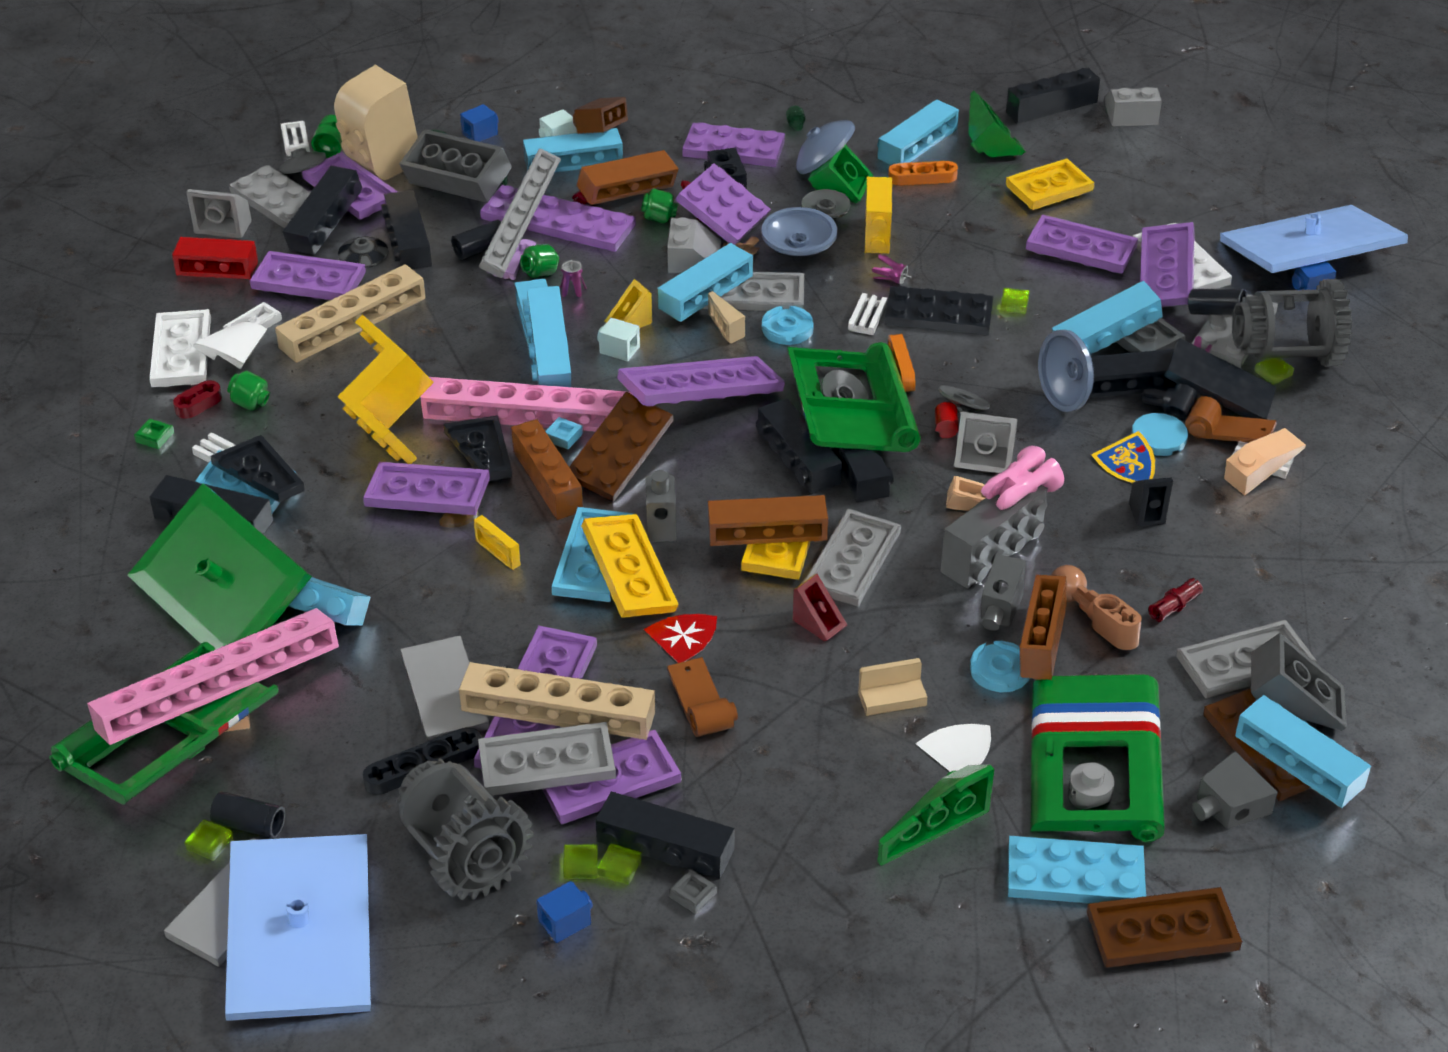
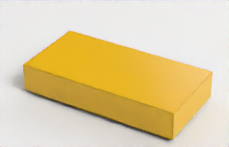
[474,515,521,570]

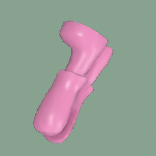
[981,446,1064,510]

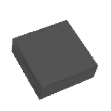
[669,869,717,914]

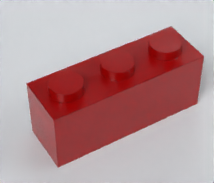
[172,237,258,279]

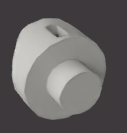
[1068,762,1114,810]

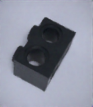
[704,147,747,190]

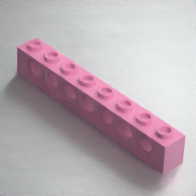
[421,377,633,432]
[87,608,339,745]

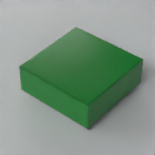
[134,418,174,449]

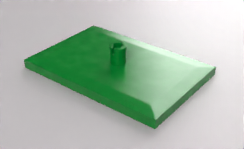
[128,483,312,649]

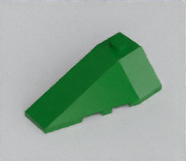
[968,90,1026,157]
[877,765,995,866]

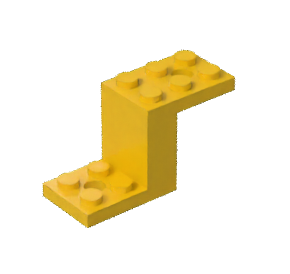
[337,314,434,464]

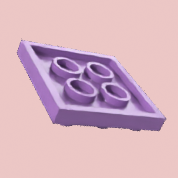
[675,164,771,245]

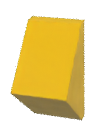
[604,279,652,328]

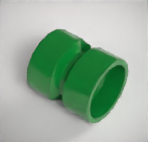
[311,114,342,159]

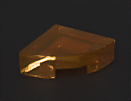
[439,511,479,528]

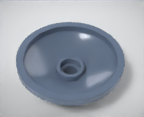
[796,120,855,174]
[762,207,837,257]
[1038,329,1094,412]

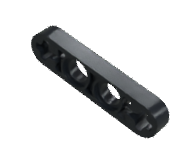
[363,727,481,795]

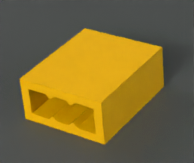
[864,177,892,254]

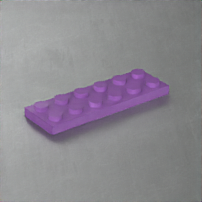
[480,185,636,252]
[617,356,785,406]
[474,626,597,769]

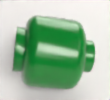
[640,189,678,224]
[520,244,559,279]
[227,371,270,411]

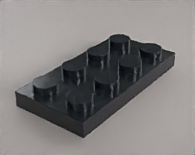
[885,286,993,335]

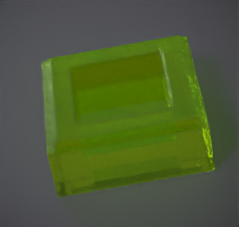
[1001,288,1029,313]
[1254,358,1294,385]
[184,819,233,861]
[597,843,642,885]
[563,844,598,879]

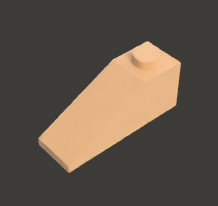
[1224,428,1306,496]

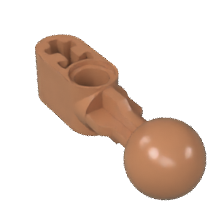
[1051,565,1142,650]

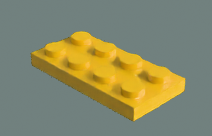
[581,514,679,618]

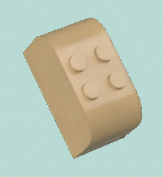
[334,65,418,181]

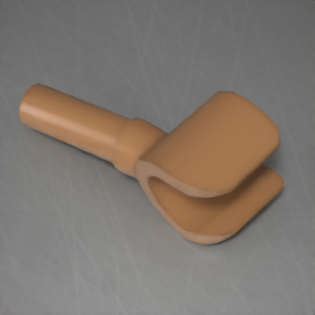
[723,237,760,255]

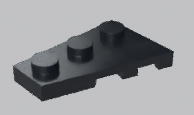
[443,415,512,481]
[211,435,305,502]

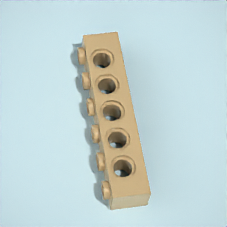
[275,264,426,363]
[459,662,655,740]

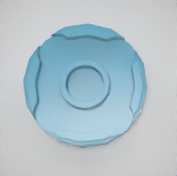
[762,306,814,345]
[1131,413,1188,456]
[970,640,1030,693]

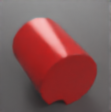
[935,402,959,438]

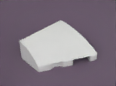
[193,322,267,369]

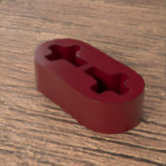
[173,380,222,419]

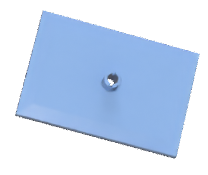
[1220,205,1408,273]
[225,834,371,1021]

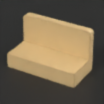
[858,658,928,716]

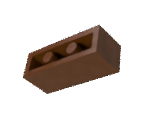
[573,97,628,134]

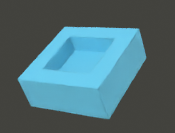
[546,417,583,449]

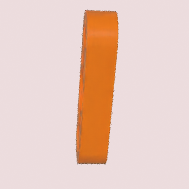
[888,161,958,186]
[888,334,916,392]

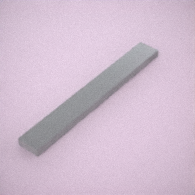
[479,148,561,278]

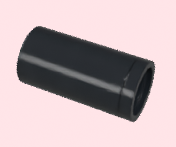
[451,220,501,260]
[1188,289,1247,315]
[210,791,285,839]

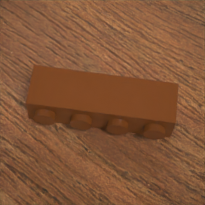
[576,150,679,205]
[511,419,583,520]
[708,495,828,546]
[1020,574,1067,680]

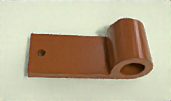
[1185,396,1277,443]
[667,657,738,737]

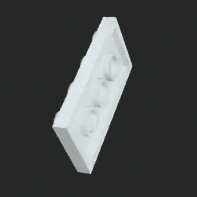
[1133,223,1232,289]
[150,309,211,387]

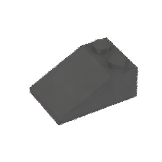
[1251,633,1347,731]

